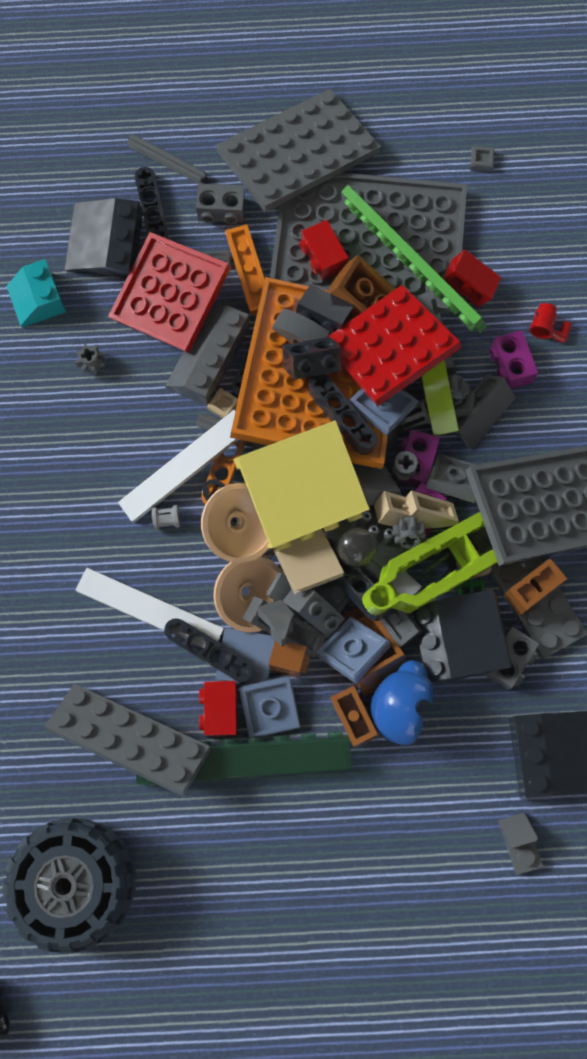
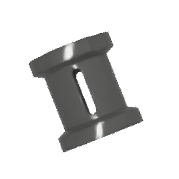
[393,451,418,481]

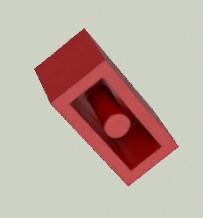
[299,220,348,281]
[443,250,501,308]
[199,681,238,737]

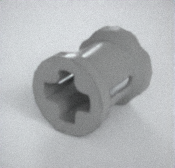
[152,505,180,530]

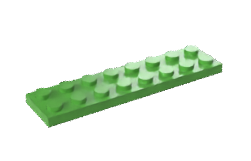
[342,185,487,333]

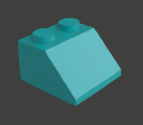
[7,259,66,328]

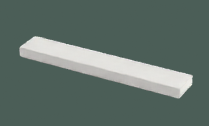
[118,410,239,523]
[75,568,224,648]

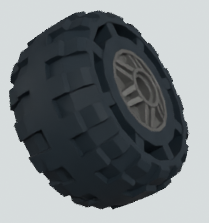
[3,818,136,954]

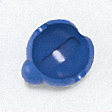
[371,660,434,746]

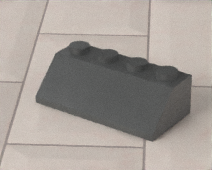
[165,305,250,406]

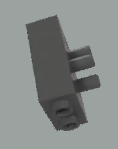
[325,505,409,581]

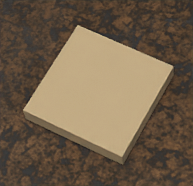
[274,529,344,594]

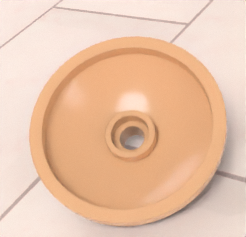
[201,483,269,563]
[214,556,284,632]

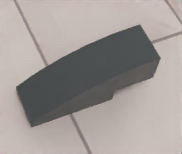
[242,596,326,658]

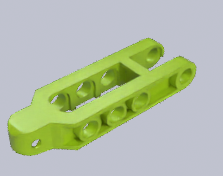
[362,512,498,615]

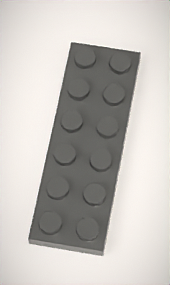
[467,527,587,660]
[45,684,211,797]

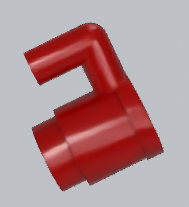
[529,303,572,343]

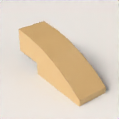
[373,491,459,529]

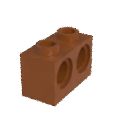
[504,559,567,616]
[268,641,310,679]

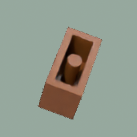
[330,686,381,747]

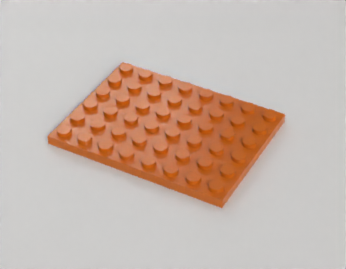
[230,277,388,469]

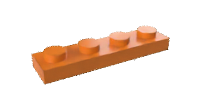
[225,225,265,316]

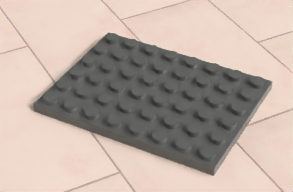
[270,173,467,313]

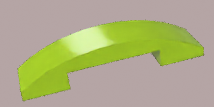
[422,360,459,436]

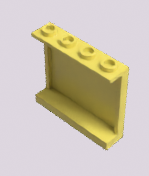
[234,420,369,551]

